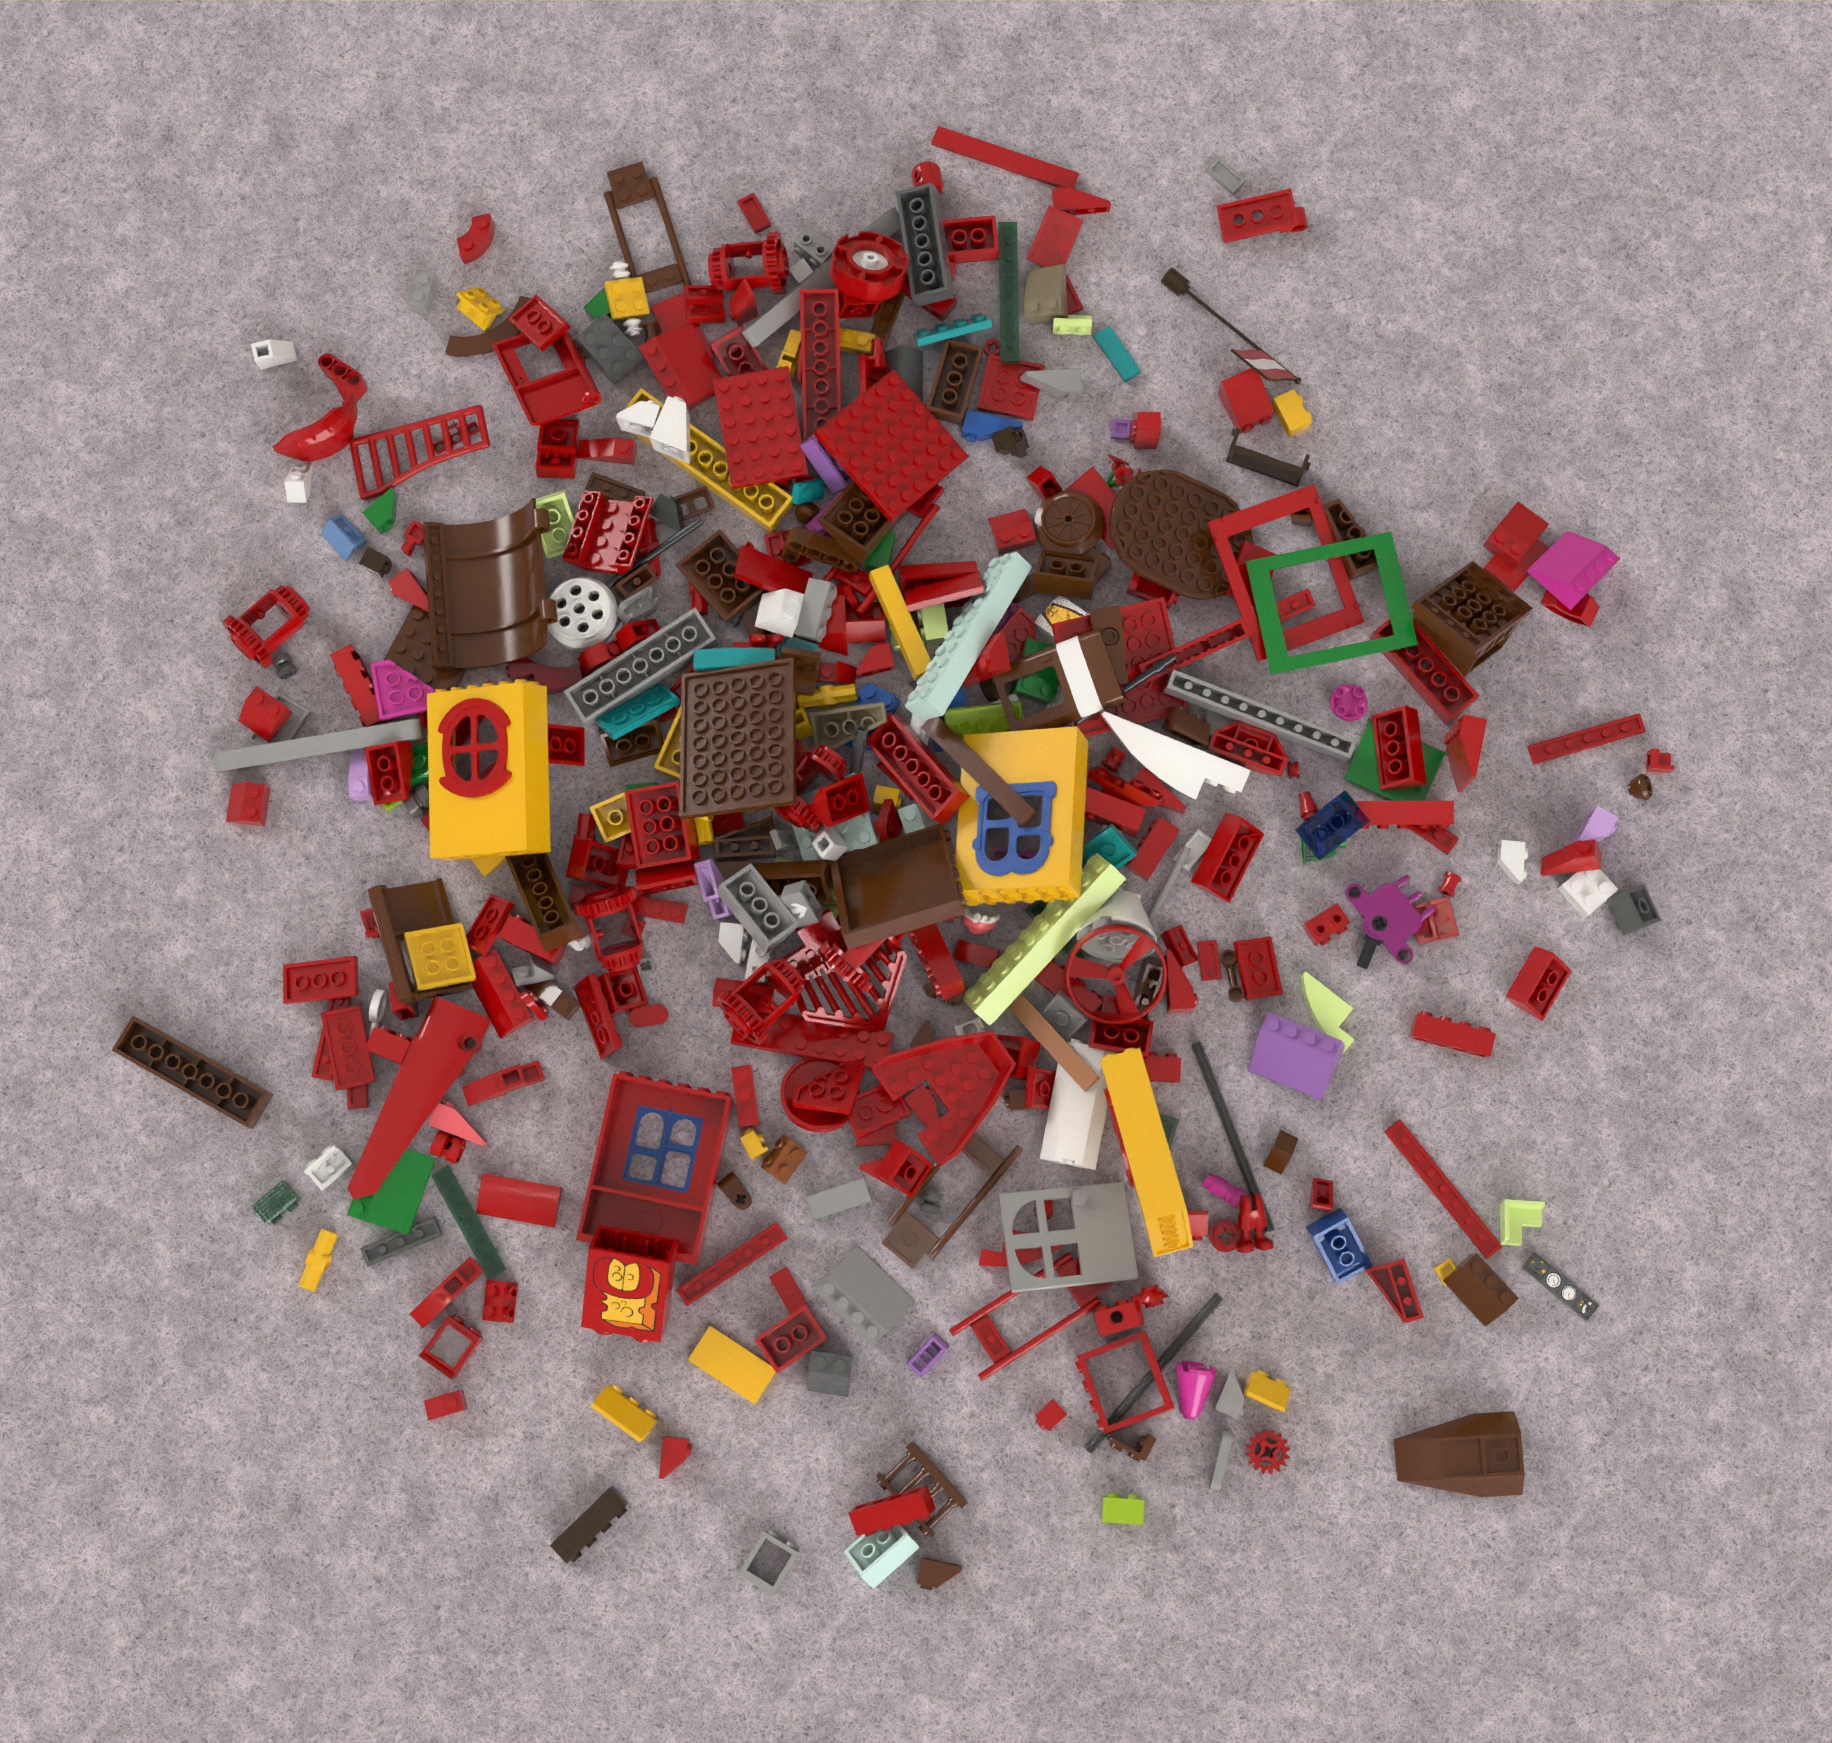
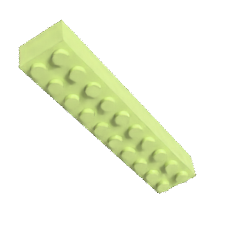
[962,853,1126,1026]

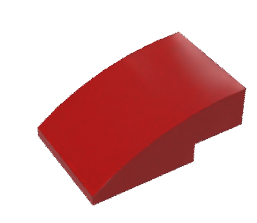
[535,419,579,479]

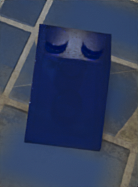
[1295,790,1370,861]

